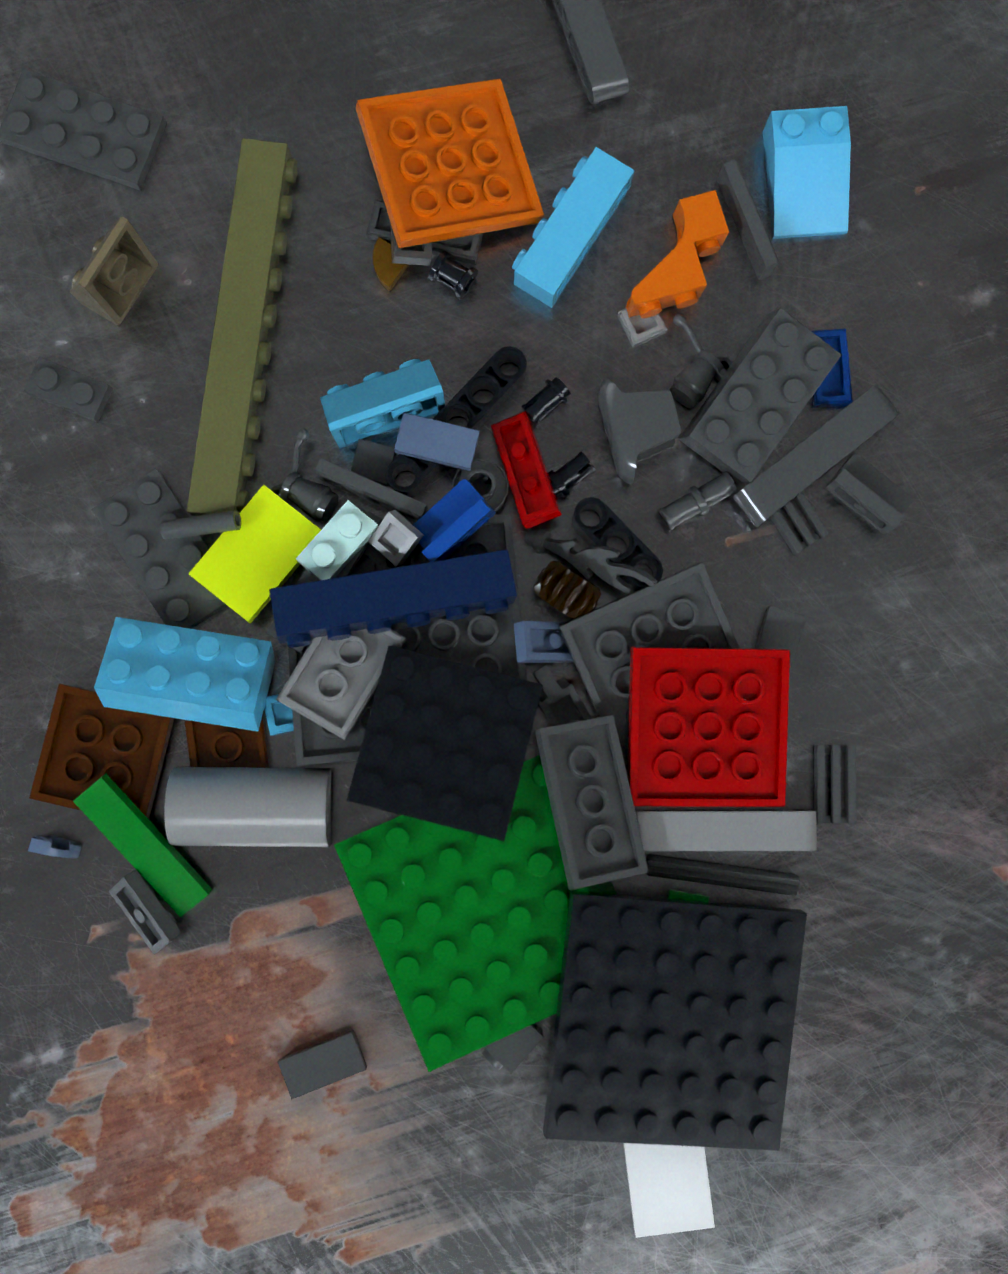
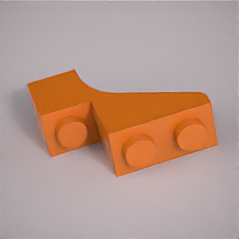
[626,190,729,318]

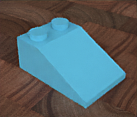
[762,106,851,239]

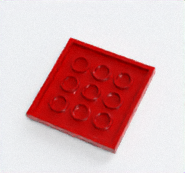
[627,647,790,807]

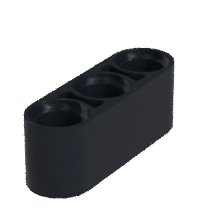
[572,497,663,591]

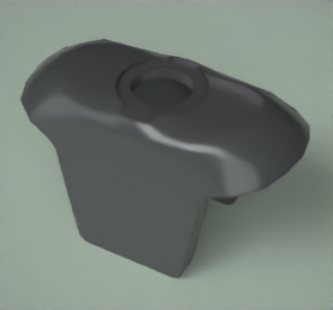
[598,377,682,486]

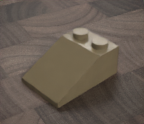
[69,216,159,326]

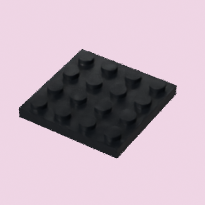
[347,646,543,841]

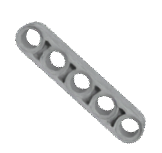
[635,810,817,851]

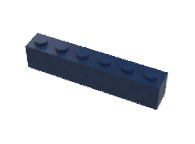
[269,549,517,647]

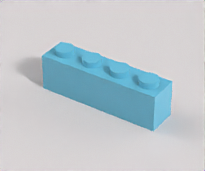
[512,147,635,308]

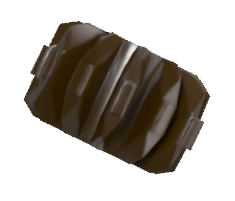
[533,561,602,619]

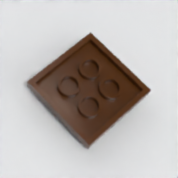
[29,684,174,819]

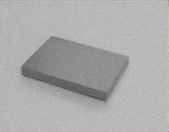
[276,629,406,741]

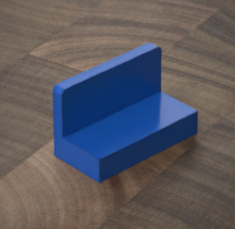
[413,479,496,562]

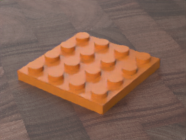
[356,79,545,249]

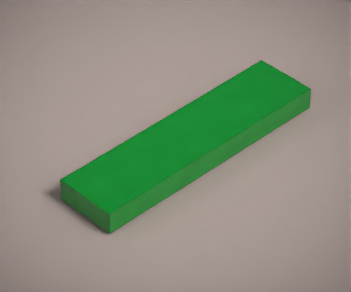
[73,773,212,917]

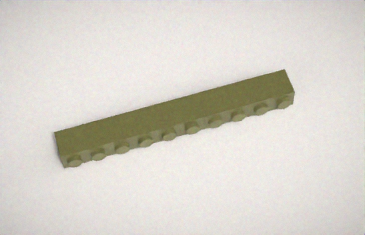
[187,138,297,516]

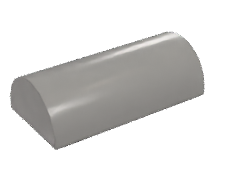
[164,767,331,847]

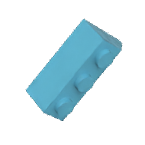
[320,359,445,449]

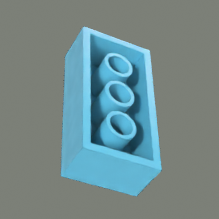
[94,617,276,731]

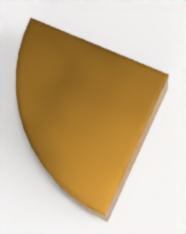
[373,237,409,292]

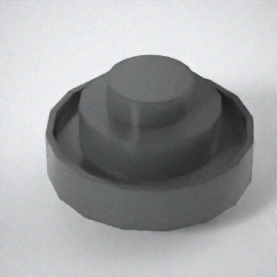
[452,458,509,512]

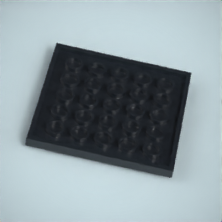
[543,891,807,1151]

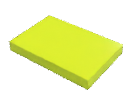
[188,484,321,624]

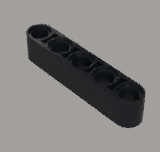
[386,346,527,498]

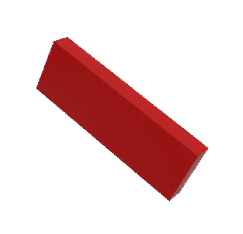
[491,411,562,529]

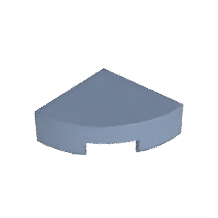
[28,834,82,858]

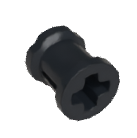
[428,250,478,300]

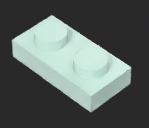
[296,500,378,580]

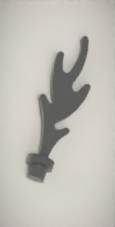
[525,528,657,593]

